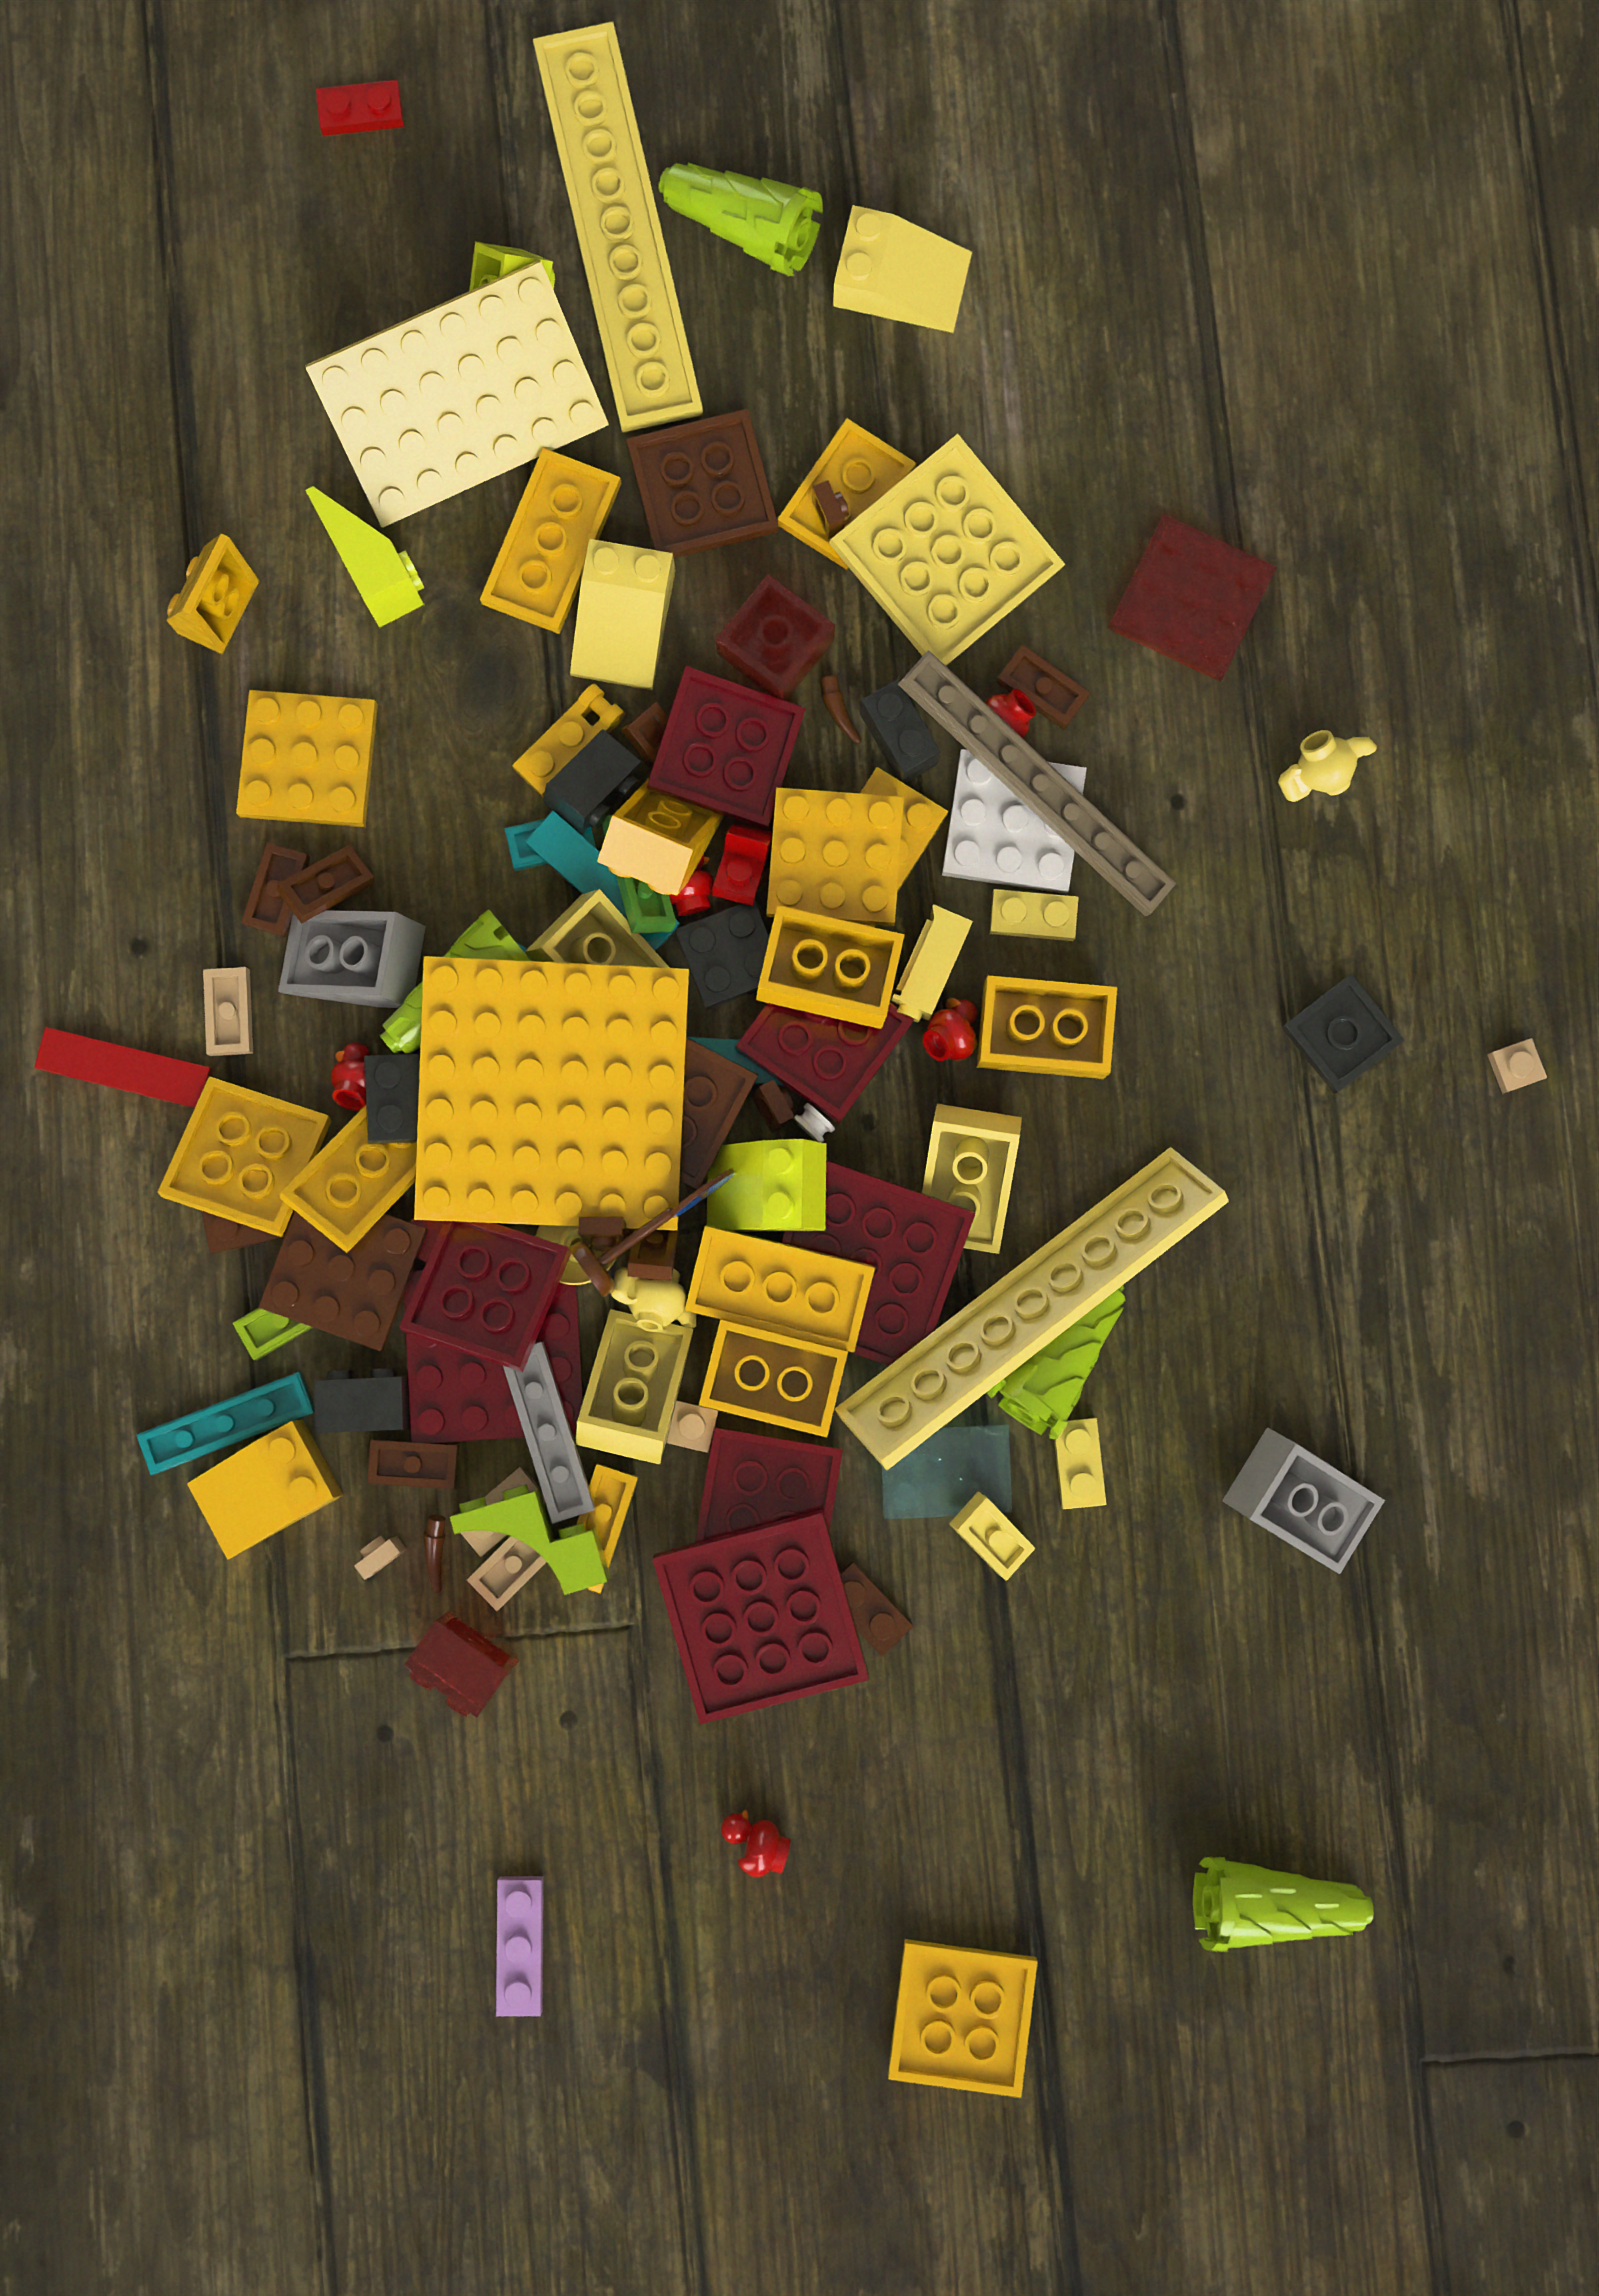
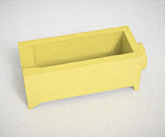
[891,904,973,1022]

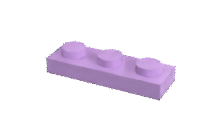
[496,1876,543,2016]

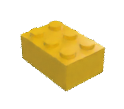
[756,905,905,1029]
[976,975,1117,1079]
[699,1320,848,1437]

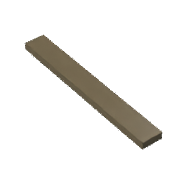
[898,650,1176,916]

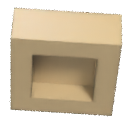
[1487,1038,1547,1094]
[666,1400,719,1453]
[354,1536,407,1580]

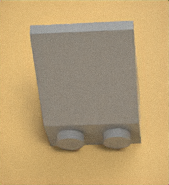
[278,910,426,1008]
[1222,1427,1385,1574]

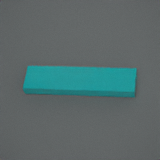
[525,811,680,952]
[136,1372,315,1475]

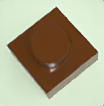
[812,480,849,539]
[621,702,668,763]
[751,1079,795,1133]
[578,1217,630,1251]

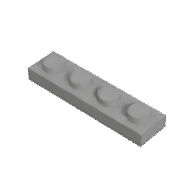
[503,1342,596,1524]

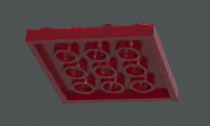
[781,1160,976,1366]
[404,1270,584,1443]
[652,1509,869,1725]

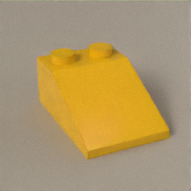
[166,533,259,654]
[597,779,724,896]
[187,1419,343,1560]

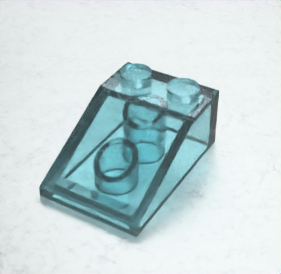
[880,1425,1012,1519]

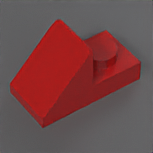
[712,822,773,906]

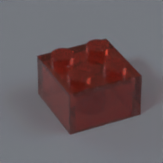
[715,574,835,701]
[404,1611,519,1718]

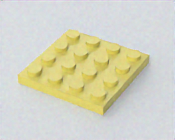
[829,433,1065,666]

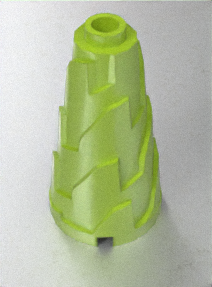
[659,162,823,276]
[380,909,531,1055]
[987,1285,1126,1440]
[1193,1857,1374,1952]

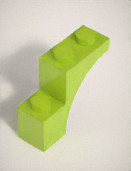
[450,1484,611,1595]

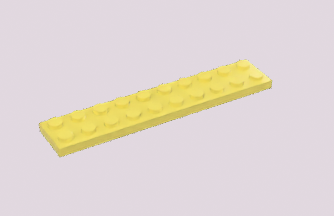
[533,22,703,433]
[835,1147,1229,1470]

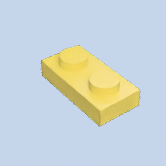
[989,889,1078,941]
[1054,1418,1106,1509]
[949,1491,1035,1581]

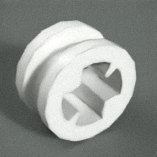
[793,1103,835,1143]

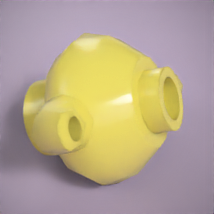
[1278,730,1377,802]
[611,1267,697,1332]

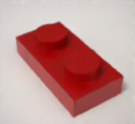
[316,80,404,136]

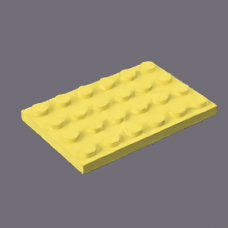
[305,260,609,528]

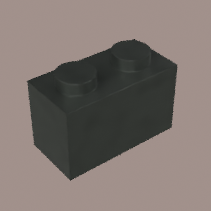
[860,679,941,784]
[544,729,641,835]
[314,1368,410,1433]

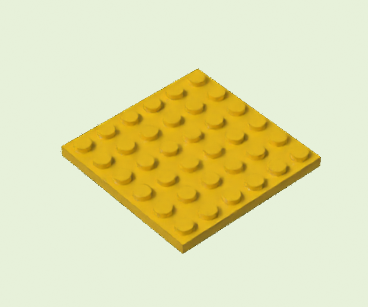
[414,956,689,1230]

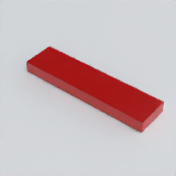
[34,1027,213,1108]

